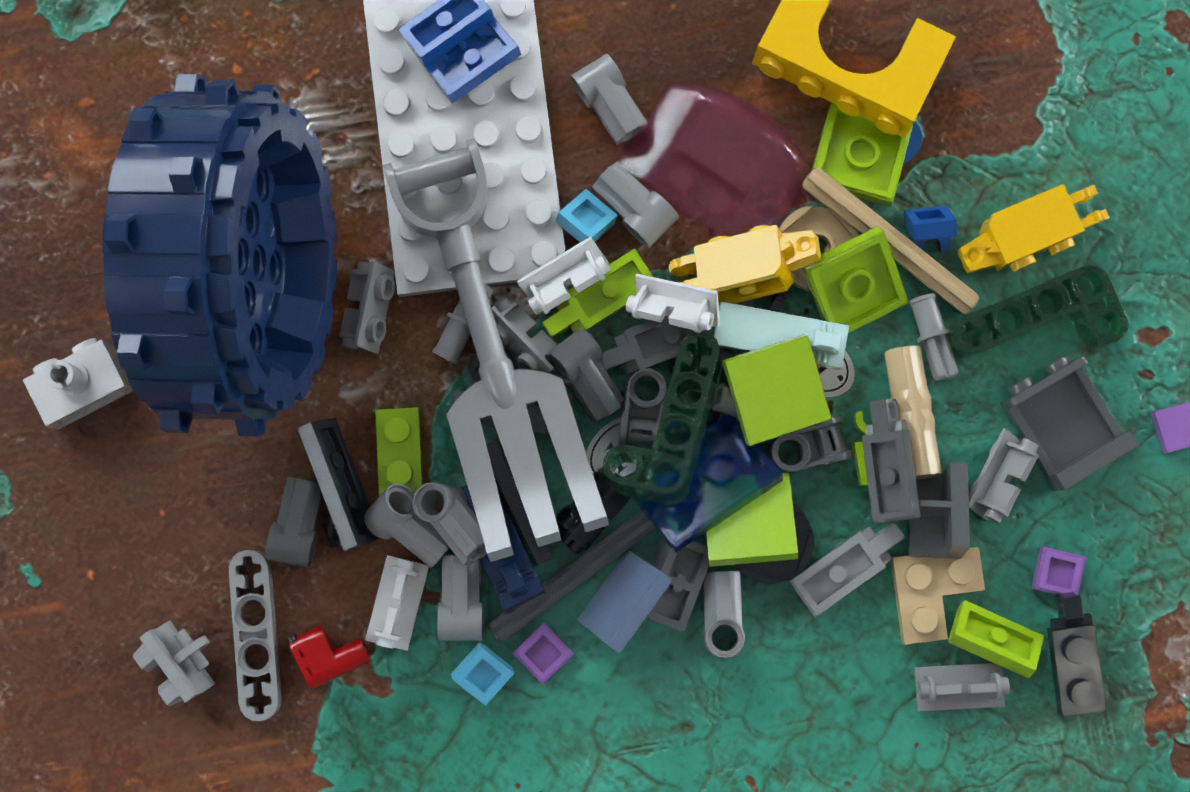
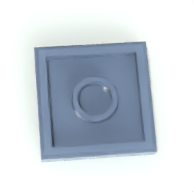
[577,550,672,653]

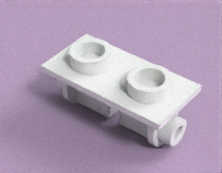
[517,236,611,315]
[626,274,720,333]
[365,555,429,651]

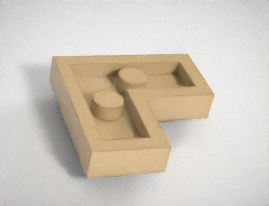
[890,547,985,645]

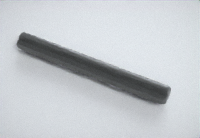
[488,499,671,642]

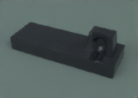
[297,418,381,551]
[486,439,554,566]

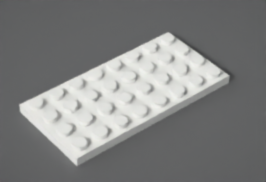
[363,0,565,297]

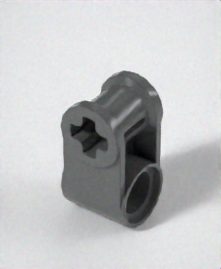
[618,369,667,454]
[765,415,854,474]

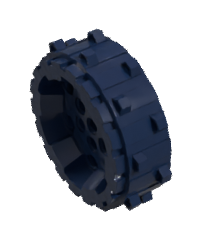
[102,74,337,437]

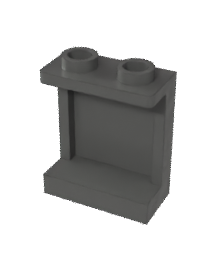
[1000,355,1140,491]

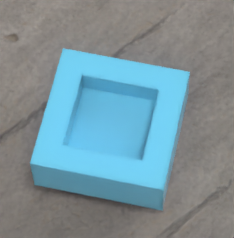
[556,189,618,242]
[451,641,514,706]

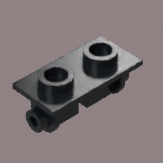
[556,465,633,554]

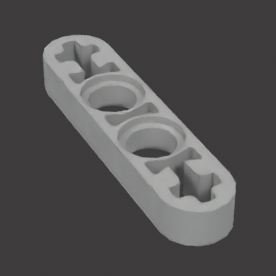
[229,550,282,721]

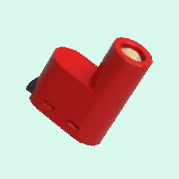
[288,625,372,690]

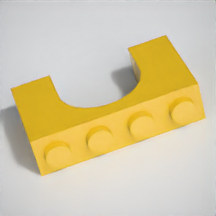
[752,0,956,138]

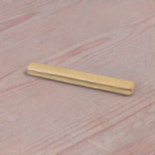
[802,167,980,315]

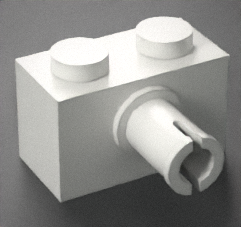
[23,338,133,430]

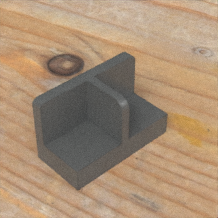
[908,462,970,559]

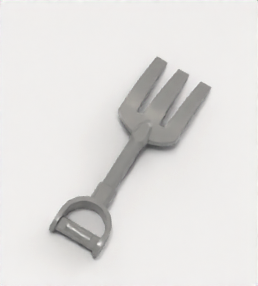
[383,138,609,562]

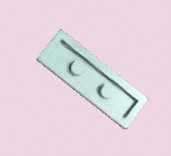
[712,301,849,370]

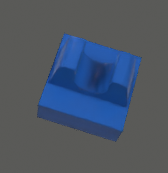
[904,206,957,253]

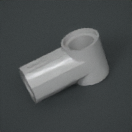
[570,53,648,145]
[592,161,679,248]
[413,482,487,565]
[364,483,449,568]
[437,555,484,641]
[702,571,745,658]

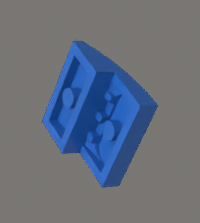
[398,0,522,104]

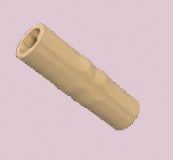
[884,346,942,480]

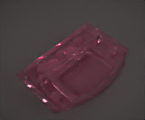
[619,82,812,237]

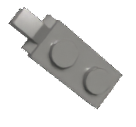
[788,523,905,617]

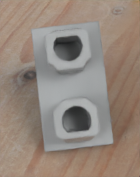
[133,620,215,706]

